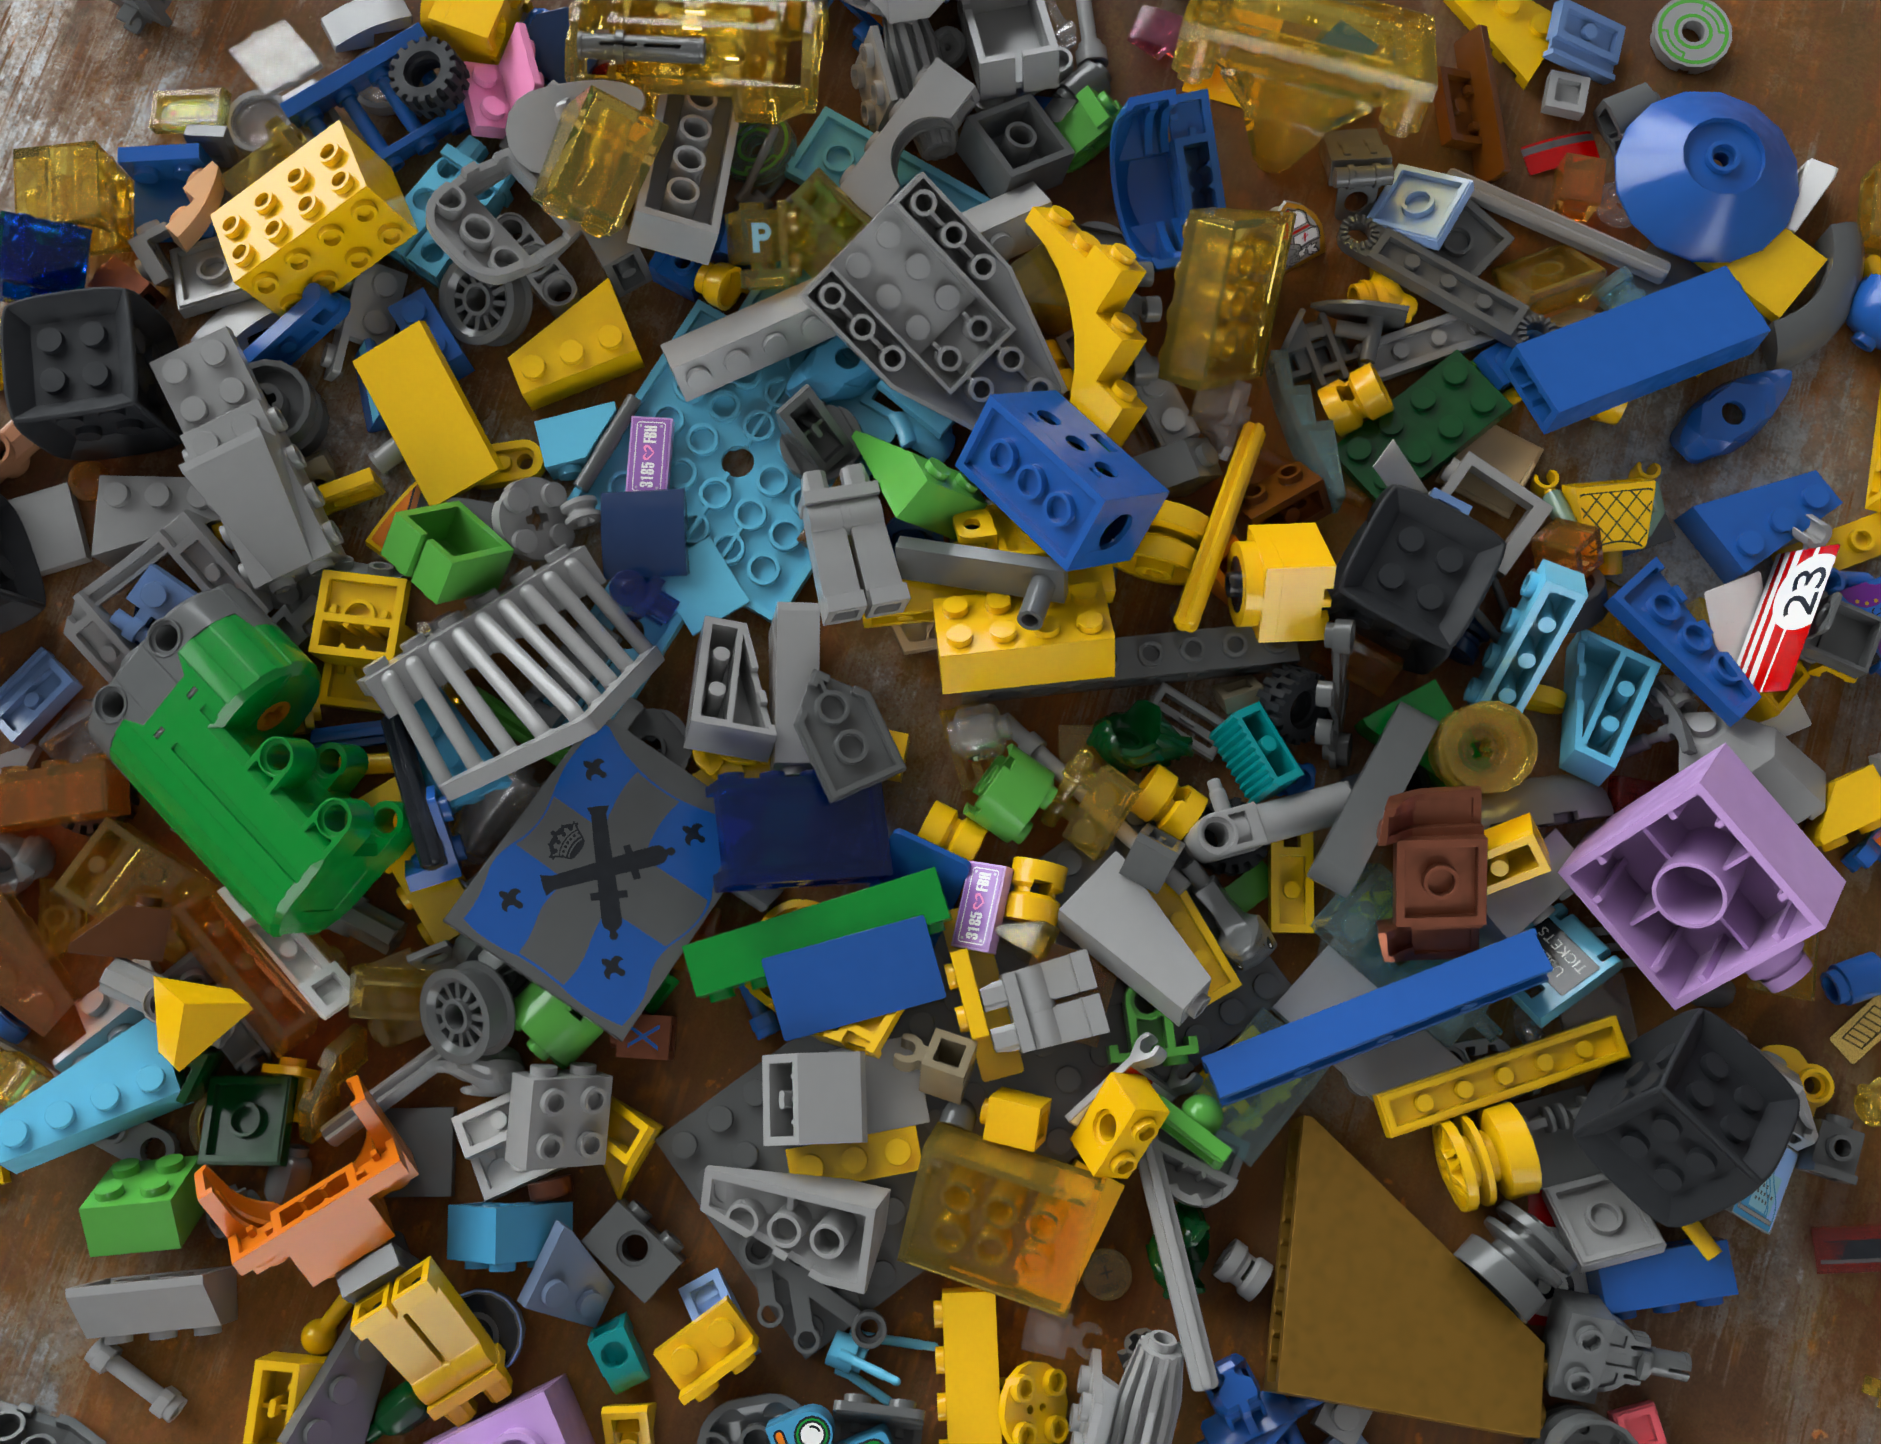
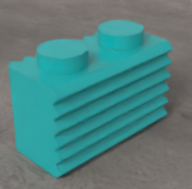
[1209,701,1305,804]

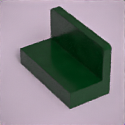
[158,1046,226,1105]

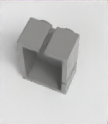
[957,0,1059,101]

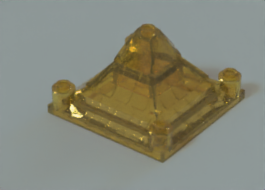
[1171,0,1438,173]

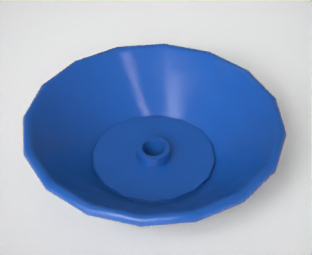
[1614,92,1799,263]

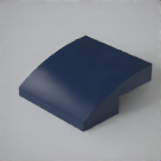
[601,488,690,580]

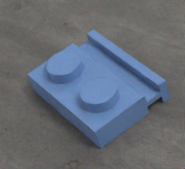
[1542,0,1626,85]
[0,646,83,748]

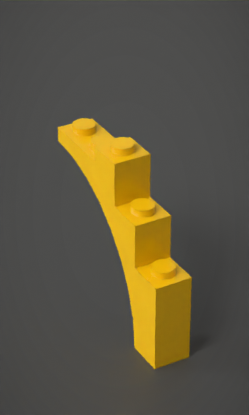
[1025,205,1148,447]

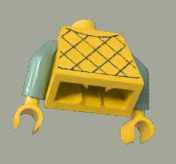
[1530,462,1665,575]

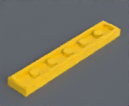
[1372,1015,1631,1138]

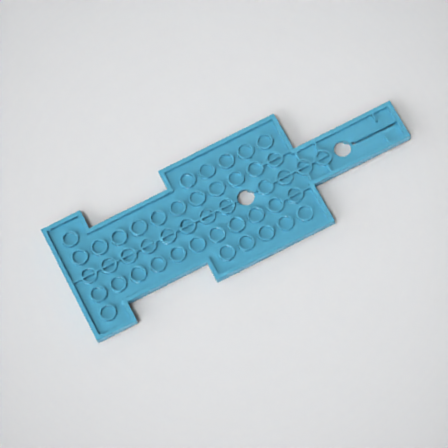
[543,106,1010,745]

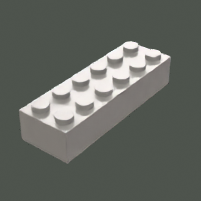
[627,26,753,265]

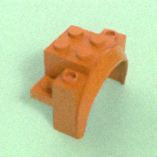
[194,1075,419,1287]

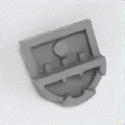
[1157,1108,1250,1208]

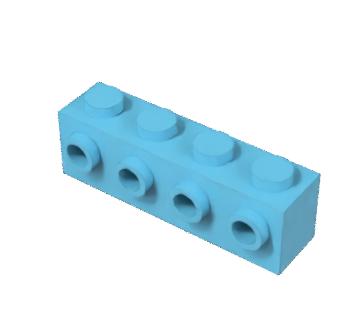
[1463,559,1588,738]

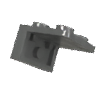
[832,1393,925,1444]

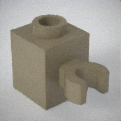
[893,1028,978,1105]

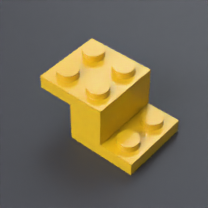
[308,569,417,714]

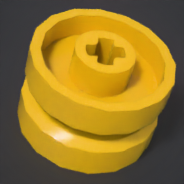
[1112,500,1210,585]

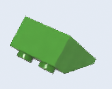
[851,430,988,541]

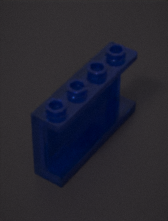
[705,769,893,893]

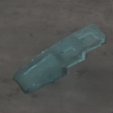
[1265,349,1346,514]

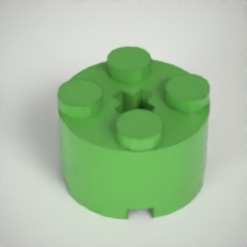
[963,743,1058,845]
[513,981,604,1069]

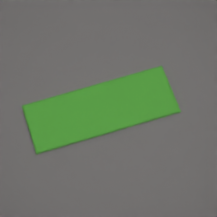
[1224,860,1268,912]

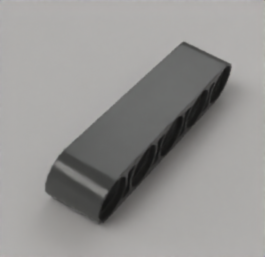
[1306,701,1440,898]

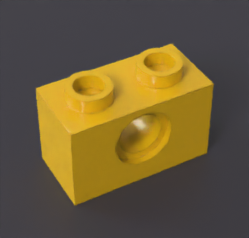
[1070,1072,1170,1179]

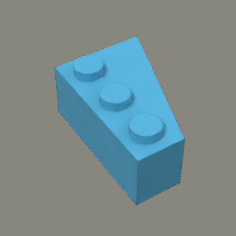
[1559,629,1661,787]

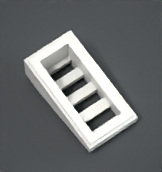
[1786,158,1839,233]

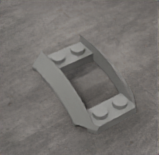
[63,509,273,683]

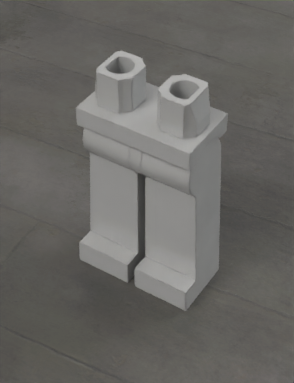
[797,463,911,626]

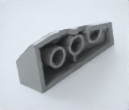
[700,1165,891,1294]

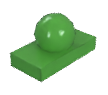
[1159,1094,1233,1171]

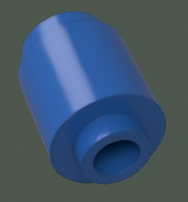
[1820,952,1881,1006]

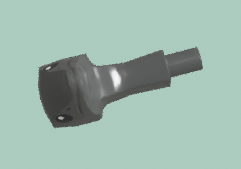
[1181,859,1277,972]

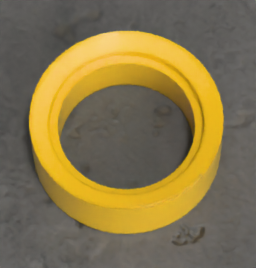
[1525,684,1567,714]

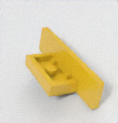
[943,908,1024,1082]

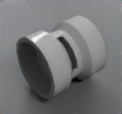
[1211,1238,1274,1302]

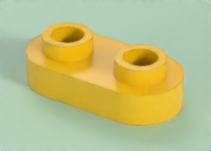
[475,439,546,490]

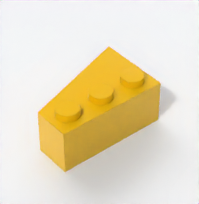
[508,278,645,411]

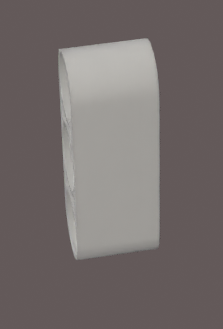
[496,212,583,319]

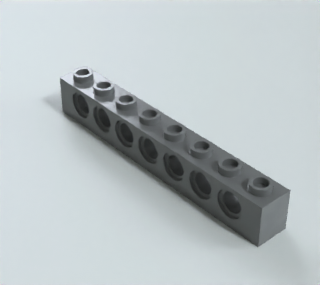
[961,625,1300,705]

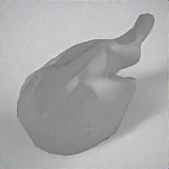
[424,1046,525,1097]

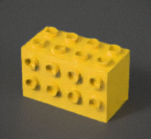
[210,120,419,317]

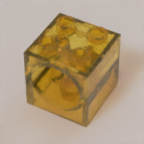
[13,140,134,260]

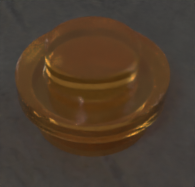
[68,461,111,502]

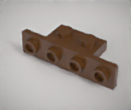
[1429,24,1511,184]

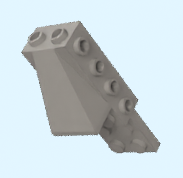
[149,326,347,595]

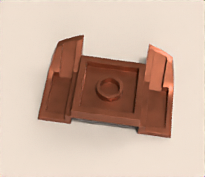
[1376,786,1488,962]

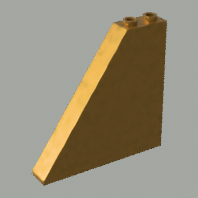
[1263,1115,1548,1439]

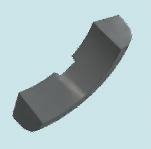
[1760,222,1865,371]
[1480,774,1614,830]

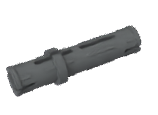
[577,29,707,65]

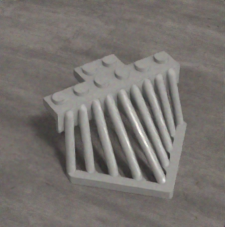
[356,544,665,802]

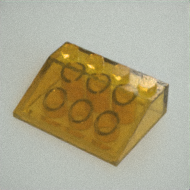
[1158,207,1297,392]
[897,1121,1107,1319]

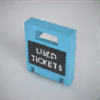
[1510,903,1623,1028]

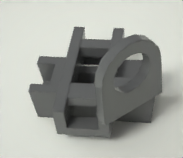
[1279,307,1360,391]

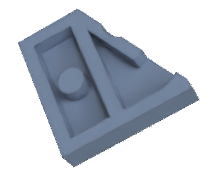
[517,1220,615,1328]

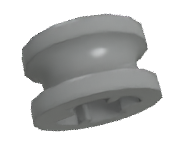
[560,495,601,530]

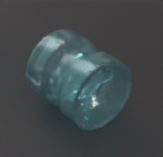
[1591,266,1648,309]

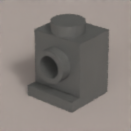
[1794,1113,1865,1185]

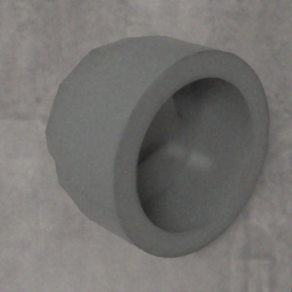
[939,1099,977,1135]

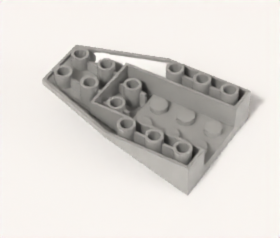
[798,172,1068,430]

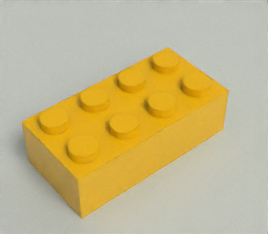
[932,581,1115,694]

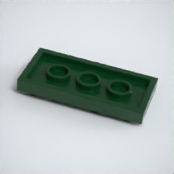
[1329,349,1513,503]

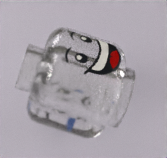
[948,703,1013,762]

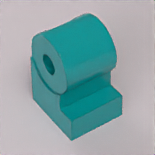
[587,1311,650,1395]

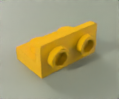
[653,1295,759,1406]

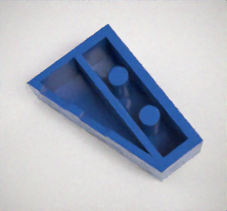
[1674,470,1843,584]

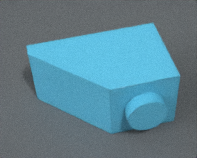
[534,401,619,481]

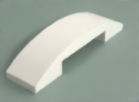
[216,886,362,1021]

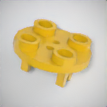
[998,1361,1069,1444]

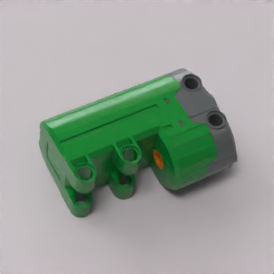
[88,584,413,938]

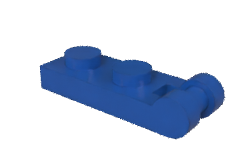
[243,282,351,366]

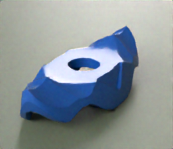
[1669,369,1792,464]

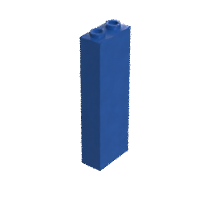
[1502,266,1771,435]

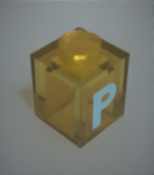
[725,202,783,265]

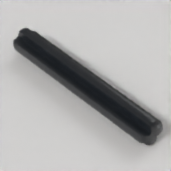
[381,714,447,871]

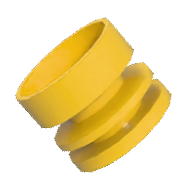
[1432,1102,1542,1212]

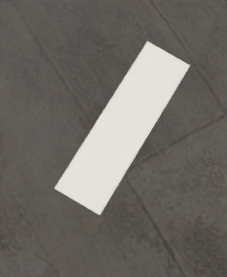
[1373,439,1429,494]

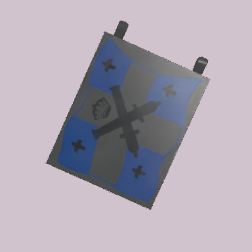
[443,697,769,1042]

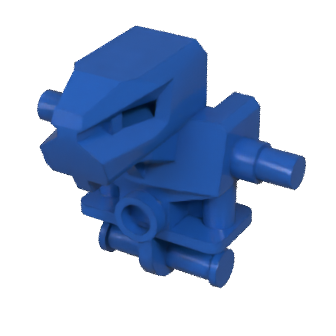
[1195,1353,1324,1444]

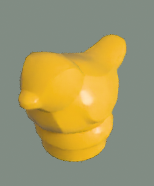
[1347,268,1418,323]

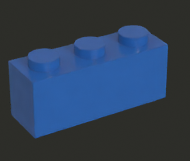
[1585,1235,1739,1320]

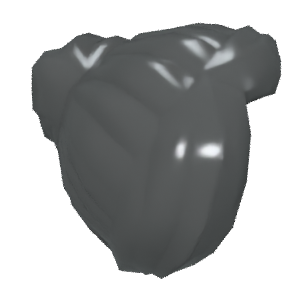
[0,832,57,901]

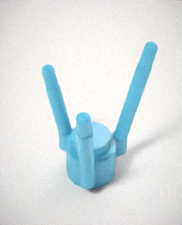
[825,1329,939,1406]

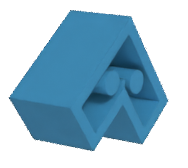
[447,1200,573,1272]

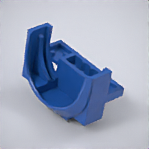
[1110,88,1230,273]

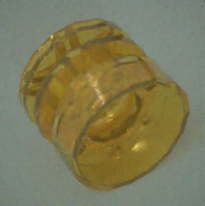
[1428,701,1538,794]

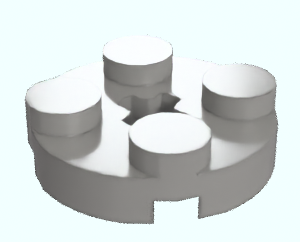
[492,477,575,562]

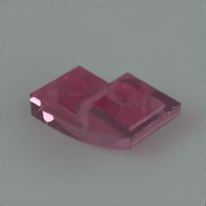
[1127,5,1219,74]

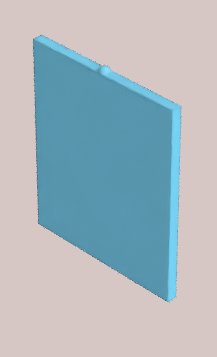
[657,536,750,636]

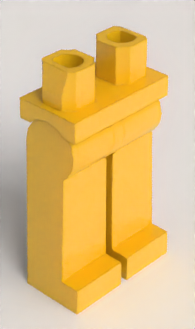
[350,1256,513,1427]

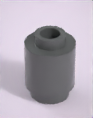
[1052,61,1112,107]

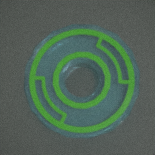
[729,110,797,187]

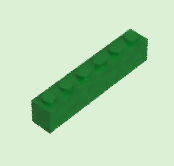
[682,867,953,1003]

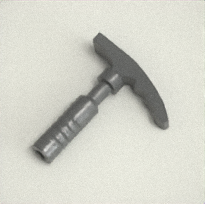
[1619,686,1698,761]

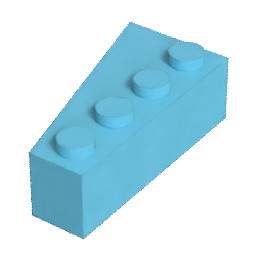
[0,1018,194,1174]

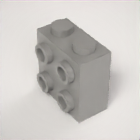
[505,1062,613,1171]

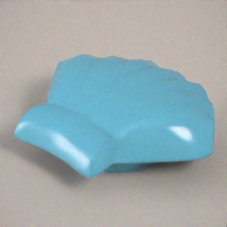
[888,410,955,463]

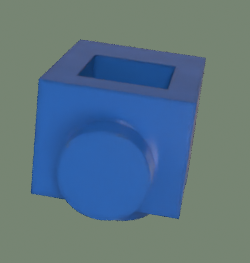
[648,251,713,303]

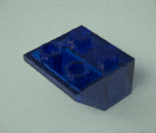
[0,210,92,303]

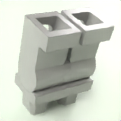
[978,948,1110,1054]

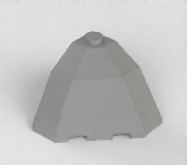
[1679,712,1826,824]

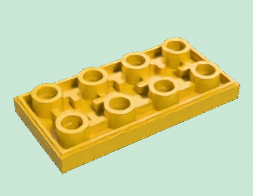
[1693,228,1828,322]
[352,320,504,506]

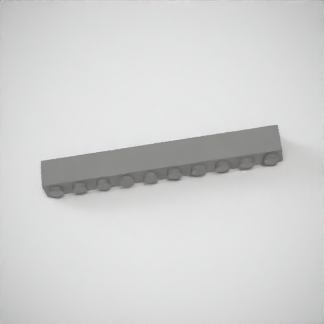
[660,181,1053,402]

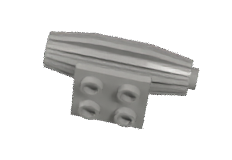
[851,17,959,161]
[1068,1330,1184,1444]

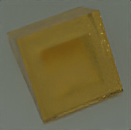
[995,921,1060,958]

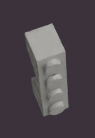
[837,57,981,221]

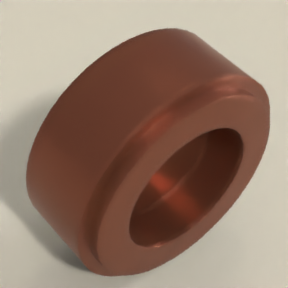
[527,1174,574,1202]

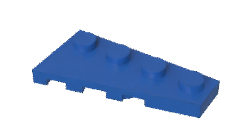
[1603,556,1762,727]

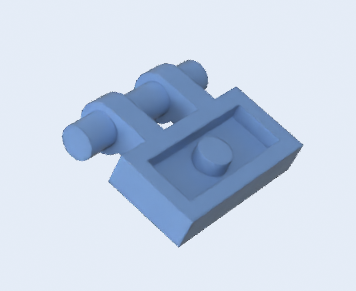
[109,564,198,643]

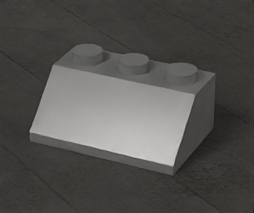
[65,1266,238,1345]

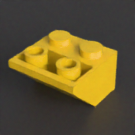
[243,1351,328,1444]

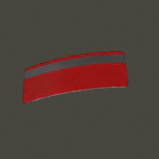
[1521,131,1600,175]

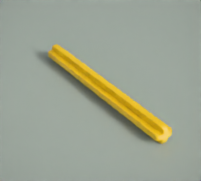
[1173,421,1266,633]

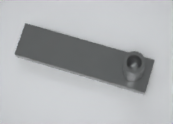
[895,536,1069,630]

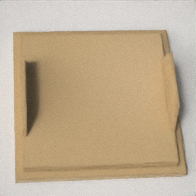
[1435,425,1544,519]

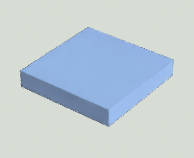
[1366,163,1474,251]

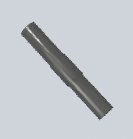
[573,394,642,493]

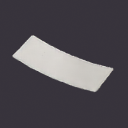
[1704,571,1812,737]

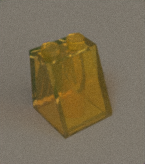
[531,85,669,238]

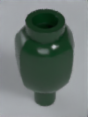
[366,1381,430,1444]

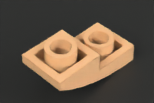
[165,161,226,253]

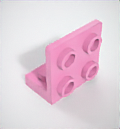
[463,22,544,139]

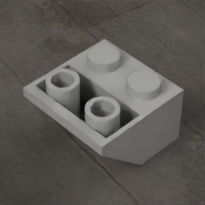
[762,1051,868,1146]

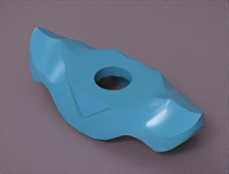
[786,336,881,402]

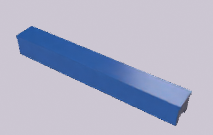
[1201,928,1553,1108]

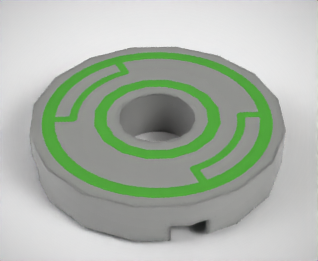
[1650,0,1732,74]

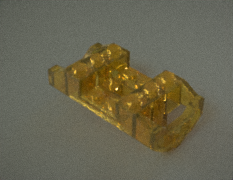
[565,0,830,124]

